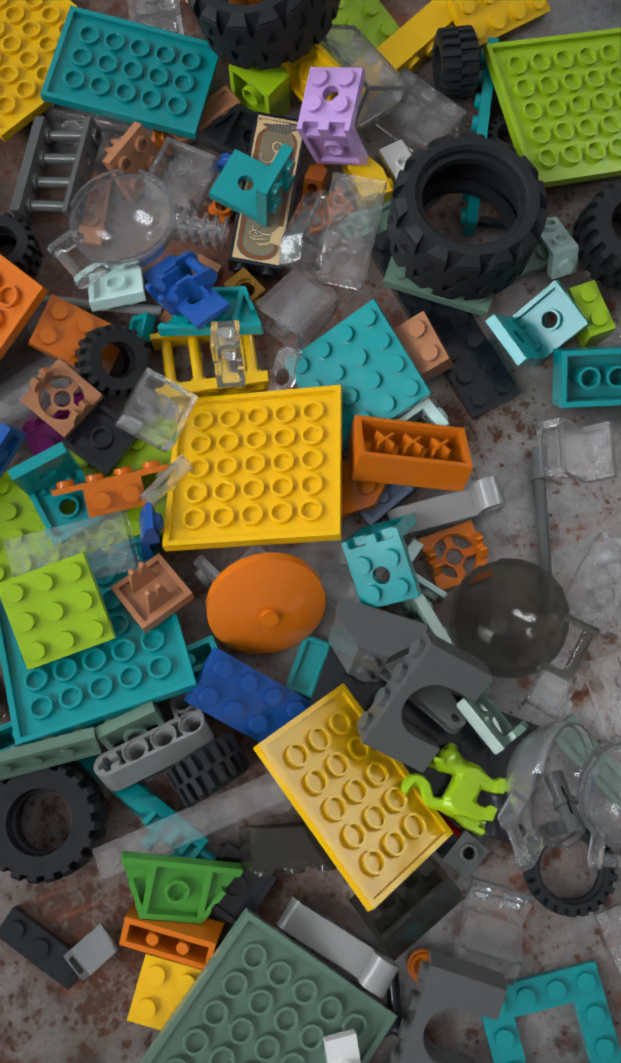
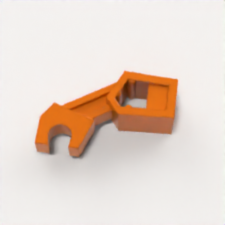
[302,163,328,200]

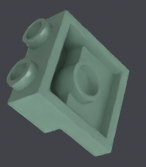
[94,702,168,751]

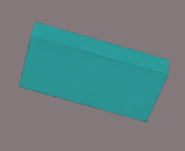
[285,635,331,699]

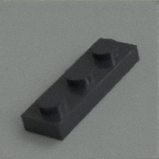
[0,905,78,990]

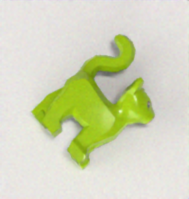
[401,742,509,836]

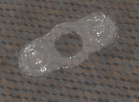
[268,345,302,391]

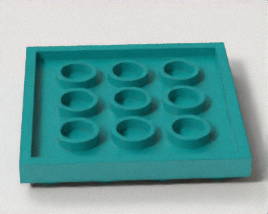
[285,299,433,454]

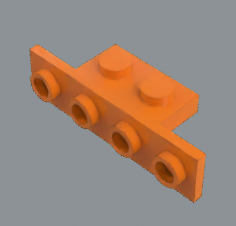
[50,459,169,518]

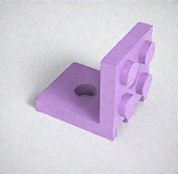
[296,67,368,166]

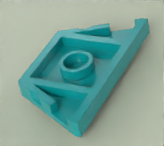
[157,286,264,336]

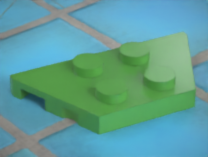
[121,851,243,924]

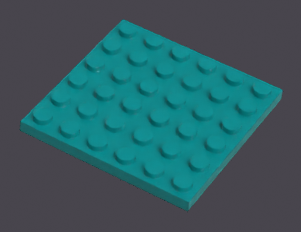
[0,537,198,746]

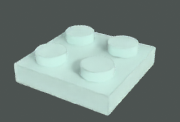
[87,261,146,312]

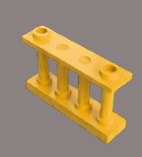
[150,332,270,406]

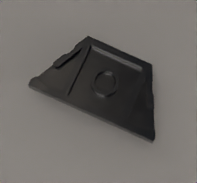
[194,104,256,155]

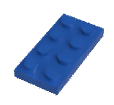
[184,647,312,742]

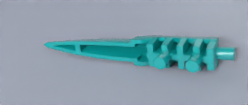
[75,754,217,860]

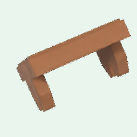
[20,358,103,439]

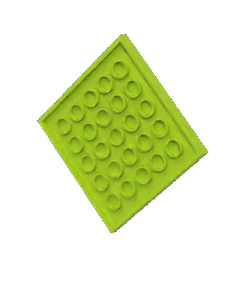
[483,28,621,188]

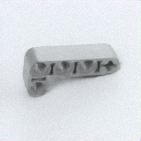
[387,476,506,539]
[94,692,214,791]
[277,896,399,998]

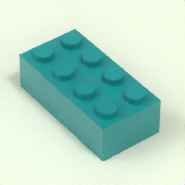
[552,345,621,408]

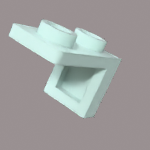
[540,217,579,280]
[395,398,449,426]
[406,539,448,602]

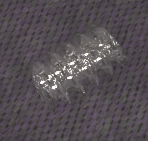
[171,207,230,250]

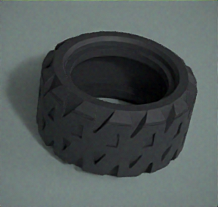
[187,0,341,70]
[387,133,548,301]

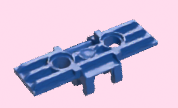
[143,251,231,330]

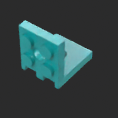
[209,143,295,227]
[485,280,591,366]
[7,442,109,547]
[341,513,422,608]

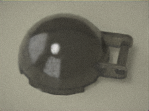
[449,558,600,684]

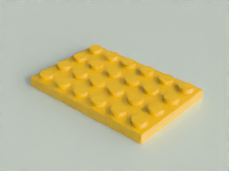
[253,683,453,911]

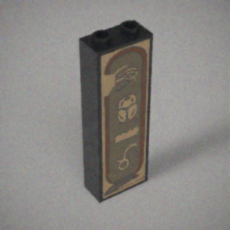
[228,111,305,281]

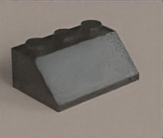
[349,855,465,960]

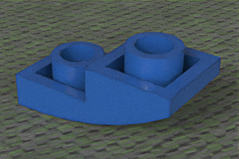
[139,502,164,560]

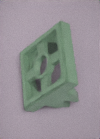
[456,680,529,755]

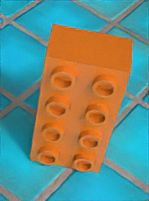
[347,415,473,492]

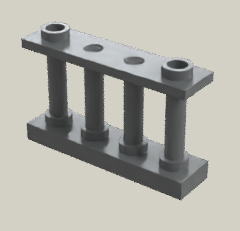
[9,116,103,226]

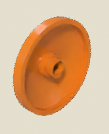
[206,552,326,654]

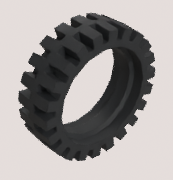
[521,821,618,917]

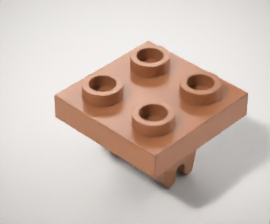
[102,122,166,202]
[110,553,194,634]

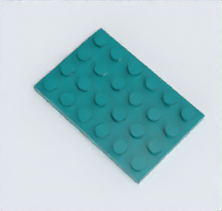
[40,6,220,140]

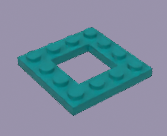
[481,959,621,1063]

